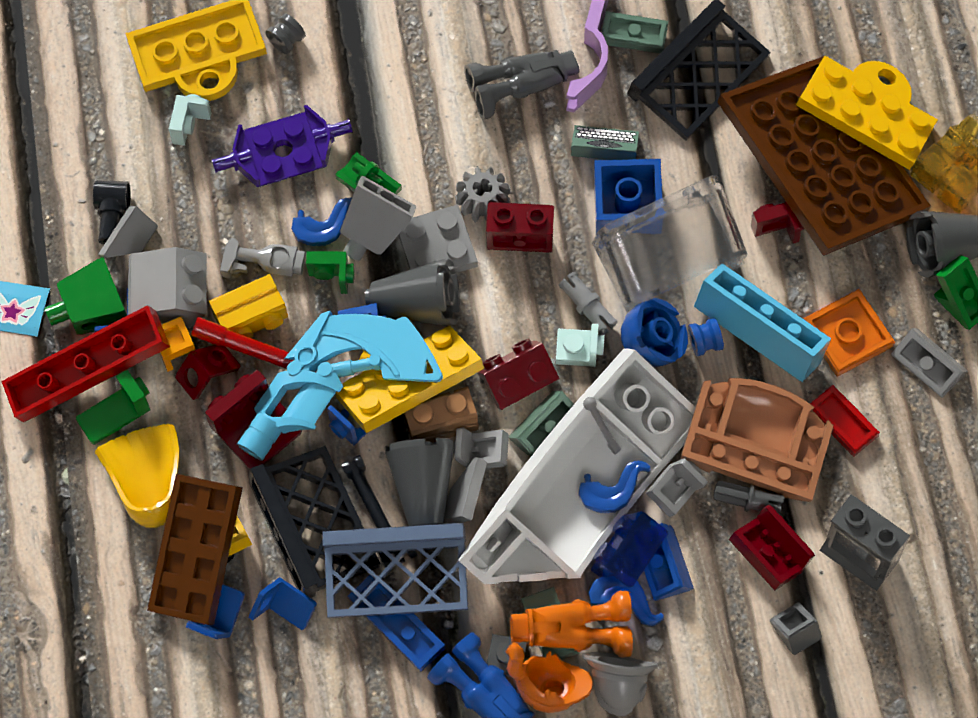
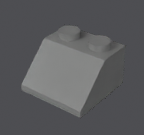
[128,247,207,328]

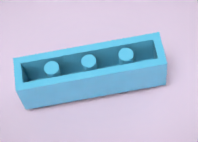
[694,263,832,382]

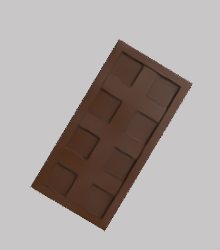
[147,474,243,625]

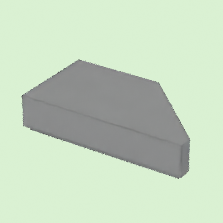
[98,206,158,258]
[444,457,487,524]

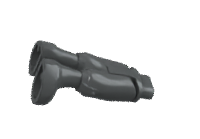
[464,50,580,120]

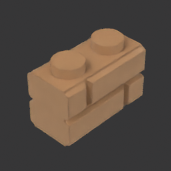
[404,386,479,443]

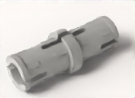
[559,272,618,335]

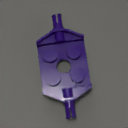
[211,105,353,187]

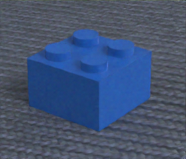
[594,159,663,237]

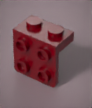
[205,369,302,470]

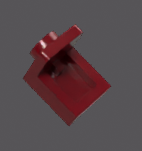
[751,202,804,244]

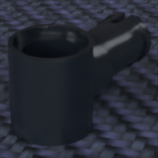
[93,180,131,245]

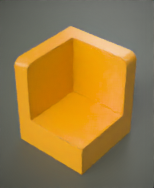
[159,317,196,372]

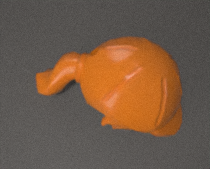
[505,642,593,713]

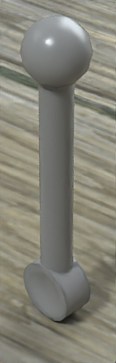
[583,397,621,454]

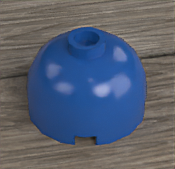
[620,298,688,368]

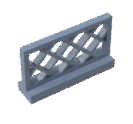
[323,523,468,618]

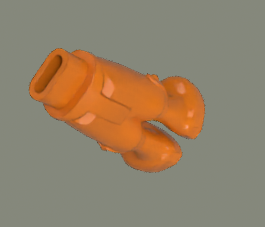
[510,591,633,658]

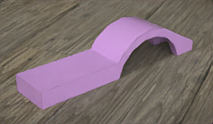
[566,0,608,112]

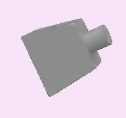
[340,175,416,261]

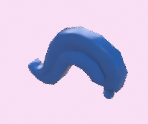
[291,197,352,246]
[578,461,650,513]
[589,574,664,626]

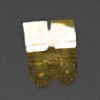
[911,114,978,214]

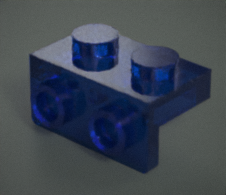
[591,511,668,587]

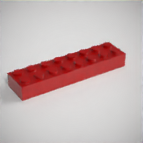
[1,305,170,423]

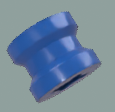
[688,318,724,357]

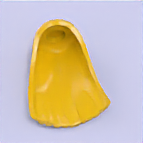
[95,424,180,528]

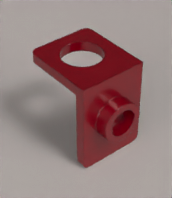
[175,345,241,400]

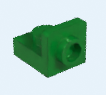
[306,251,354,294]

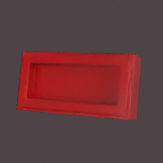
[810,385,880,457]

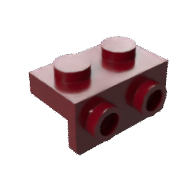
[477,339,560,410]
[728,505,815,591]

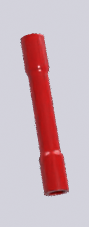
[191,317,318,372]

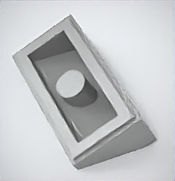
[891,328,968,398]

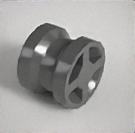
[265,14,306,54]

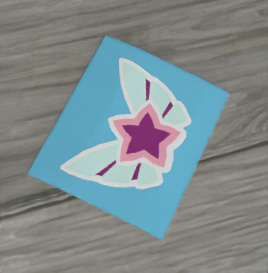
[0,281,50,337]

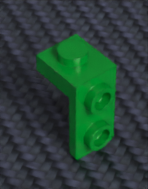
[76,369,151,445]

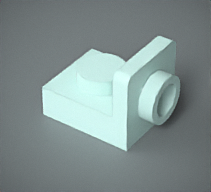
[169,94,211,146]
[556,324,605,367]

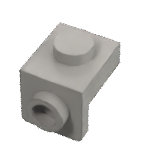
[453,427,509,469]
[646,459,708,517]

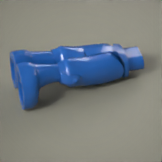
[427,632,535,718]

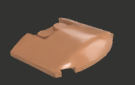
[681,378,833,502]

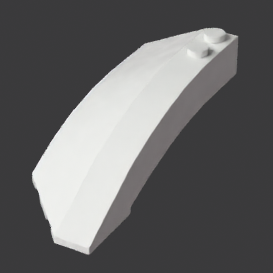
[458,349,695,584]

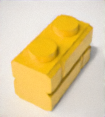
[209,274,288,338]

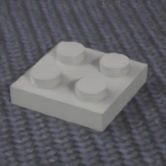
[398,204,478,274]

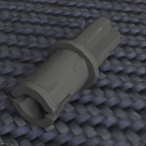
[713,481,784,515]

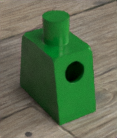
[44,257,127,335]

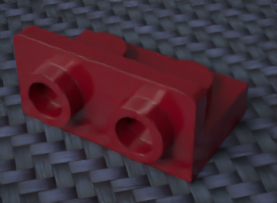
[486,202,554,253]

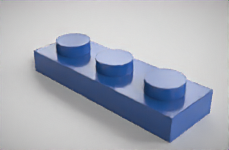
[347,575,446,672]

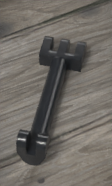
[341,455,418,568]

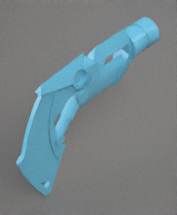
[237,311,443,461]

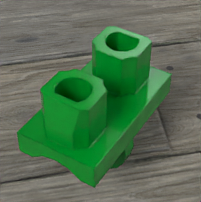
[335,152,402,195]

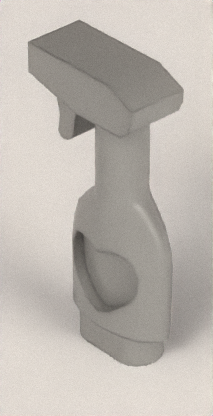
[220,238,306,278]

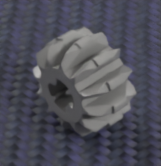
[455,166,510,222]

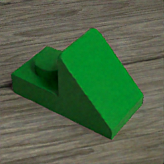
[934,255,978,330]

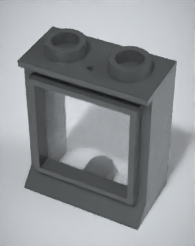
[819,494,910,591]

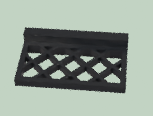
[627,0,771,141]
[249,446,381,598]

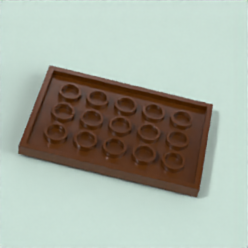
[717,56,931,256]

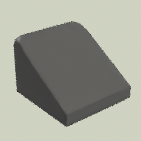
[770,602,822,655]

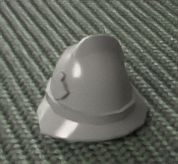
[582,652,658,716]

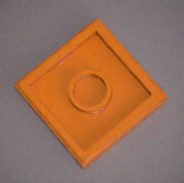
[803,289,895,377]

